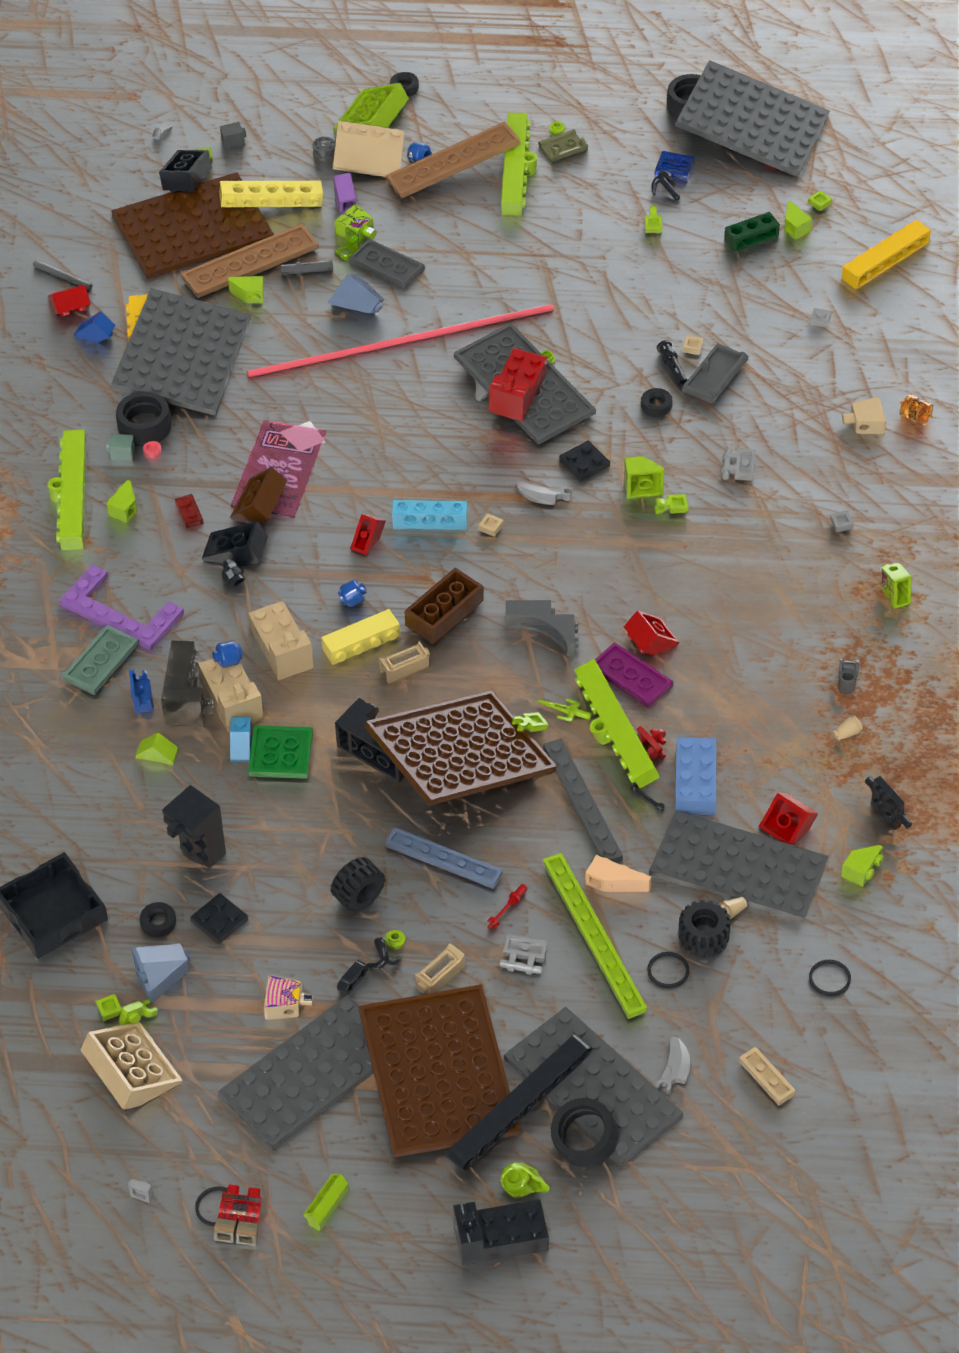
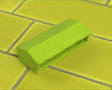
[303,1173,349,1231]

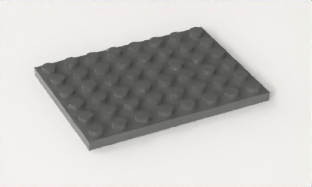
[675,60,830,177]
[111,288,252,416]

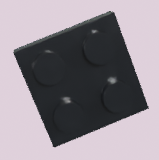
[559,440,610,482]
[190,893,248,944]

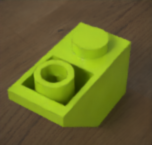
[784,201,812,240]
[107,479,137,523]
[841,845,884,887]

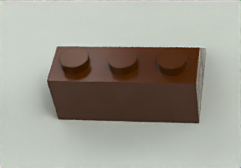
[230,467,287,524]

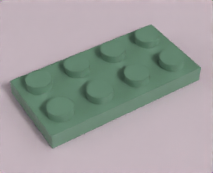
[62,625,139,695]

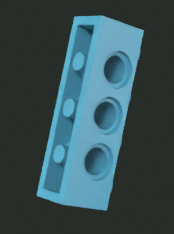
[392,500,467,530]

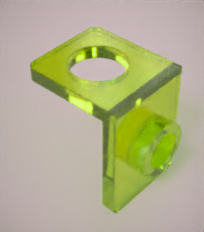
[335,227,360,261]

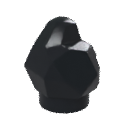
[222,560,245,587]

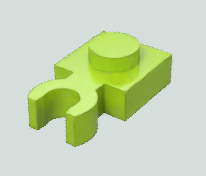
[512,712,549,732]

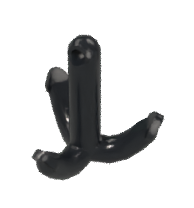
[651,171,680,201]
[367,937,401,970]

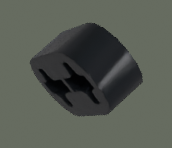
[337,960,369,995]

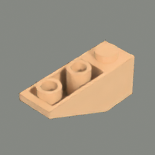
[585,855,651,892]

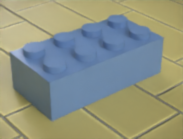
[675,737,716,816]

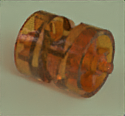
[899,394,933,426]

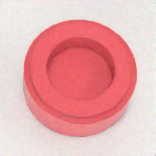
[143,441,162,459]

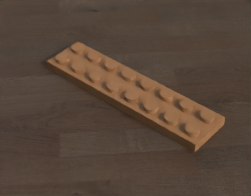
[386,121,520,199]
[181,224,319,298]

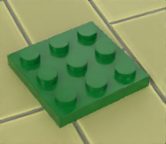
[248,725,313,779]

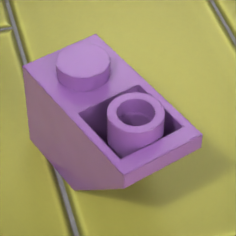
[334,173,357,214]

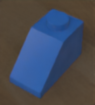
[74,311,116,343]

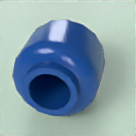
[407,141,432,163]
[338,580,367,607]
[212,641,243,668]

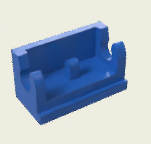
[129,670,154,713]

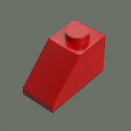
[350,514,386,555]

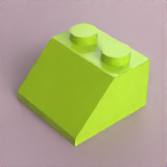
[624,456,664,499]

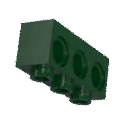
[724,212,780,252]

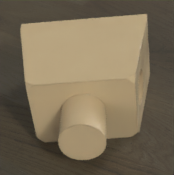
[842,397,886,434]

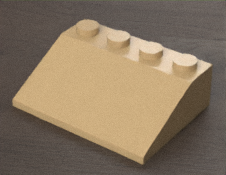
[333,121,404,177]
[81,1022,183,1110]

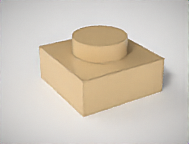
[682,335,704,355]
[478,513,504,537]

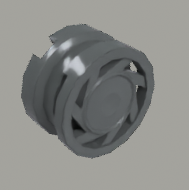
[312,136,335,162]

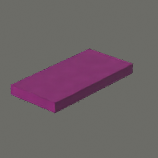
[595,642,673,708]

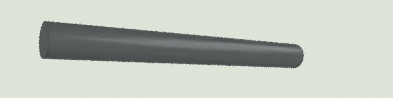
[33,260,93,291]

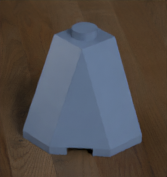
[328,274,385,314]
[132,944,191,1003]

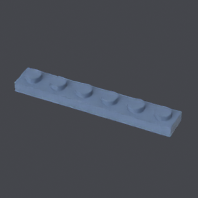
[385,827,503,889]

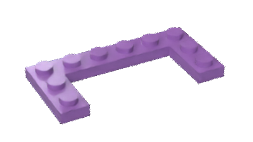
[59,564,184,650]

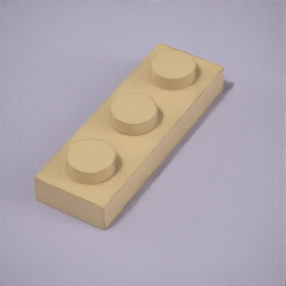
[739,1047,796,1105]

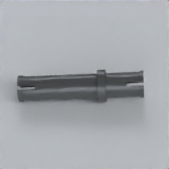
[281,260,333,276]

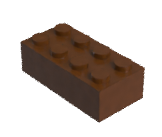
[404,568,484,644]

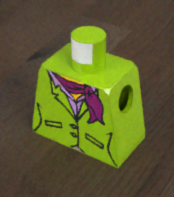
[334,204,377,242]
[880,563,912,609]

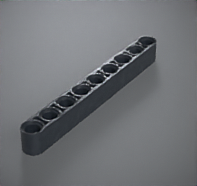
[446,1034,592,1171]

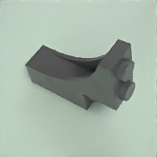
[506,600,579,656]

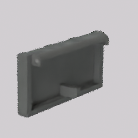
[683,343,748,404]

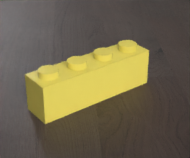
[321,609,400,665]

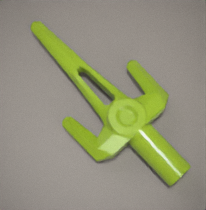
[537,699,593,722]

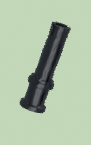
[657,340,688,387]

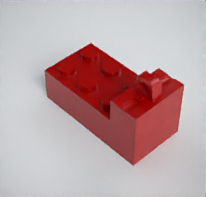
[488,348,547,421]

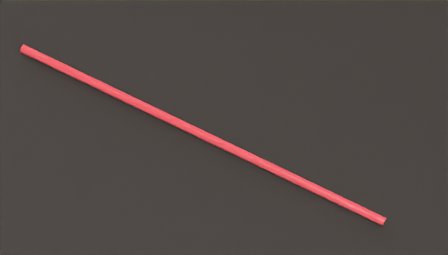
[247,304,553,378]

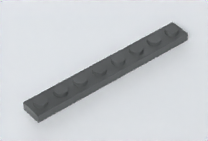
[543,738,623,863]

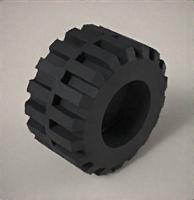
[330,857,386,912]
[678,900,731,956]

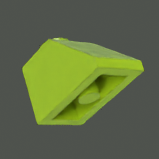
[228,276,264,304]

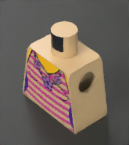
[264,975,313,1020]

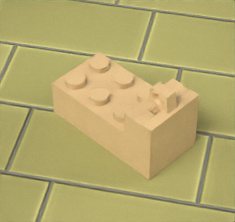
[248,601,314,681]
[198,658,264,733]

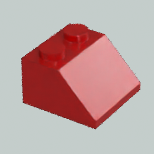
[48,285,91,317]
[623,610,680,656]
[758,792,819,845]

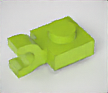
[645,206,662,233]
[654,494,689,514]
[119,999,158,1025]

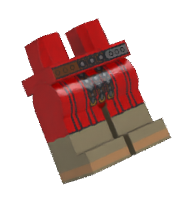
[214,1184,262,1246]

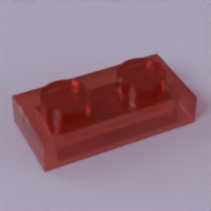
[175,494,204,529]

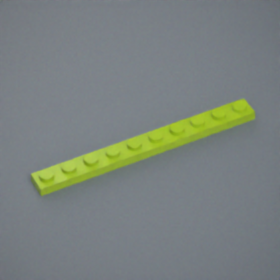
[543,852,647,1019]

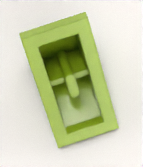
[135,732,179,765]

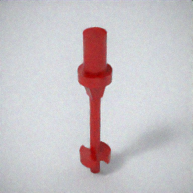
[487,884,528,929]

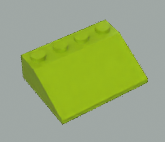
[333,83,409,132]

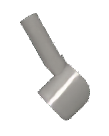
[152,125,172,140]

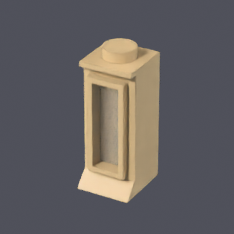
[379,642,430,684]
[415,943,465,994]

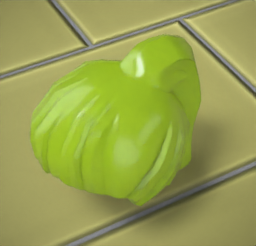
[500,1162,550,1197]

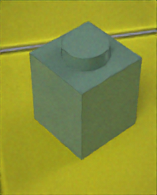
[107,434,135,461]

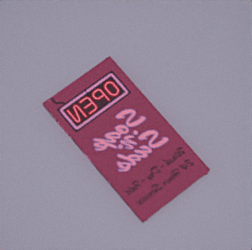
[231,420,327,518]

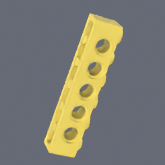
[219,181,323,207]

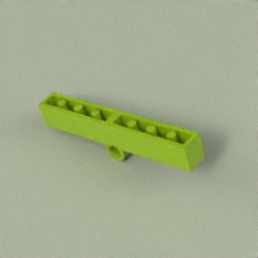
[501,112,537,215]
[47,429,87,550]
[574,659,660,789]

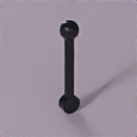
[631,785,664,811]

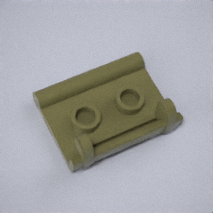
[538,129,588,162]

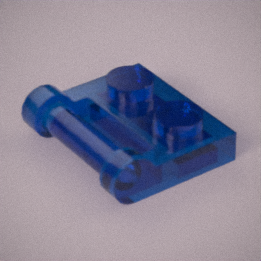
[655,151,695,182]

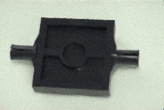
[865,776,912,830]

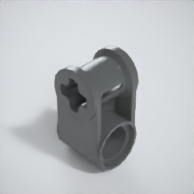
[838,658,859,694]

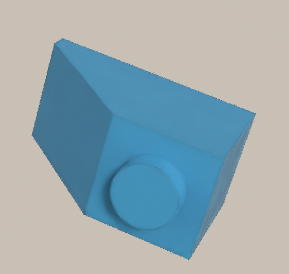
[230,717,252,762]

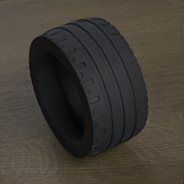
[667,74,701,119]
[116,391,171,446]
[551,1098,619,1167]

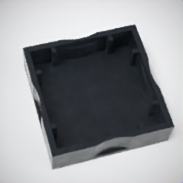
[0,852,108,959]

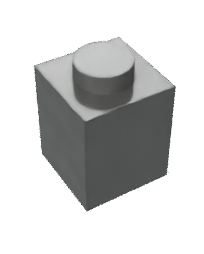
[220,122,247,149]

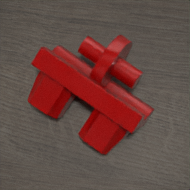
[636,725,666,761]

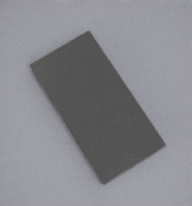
[349,239,425,289]

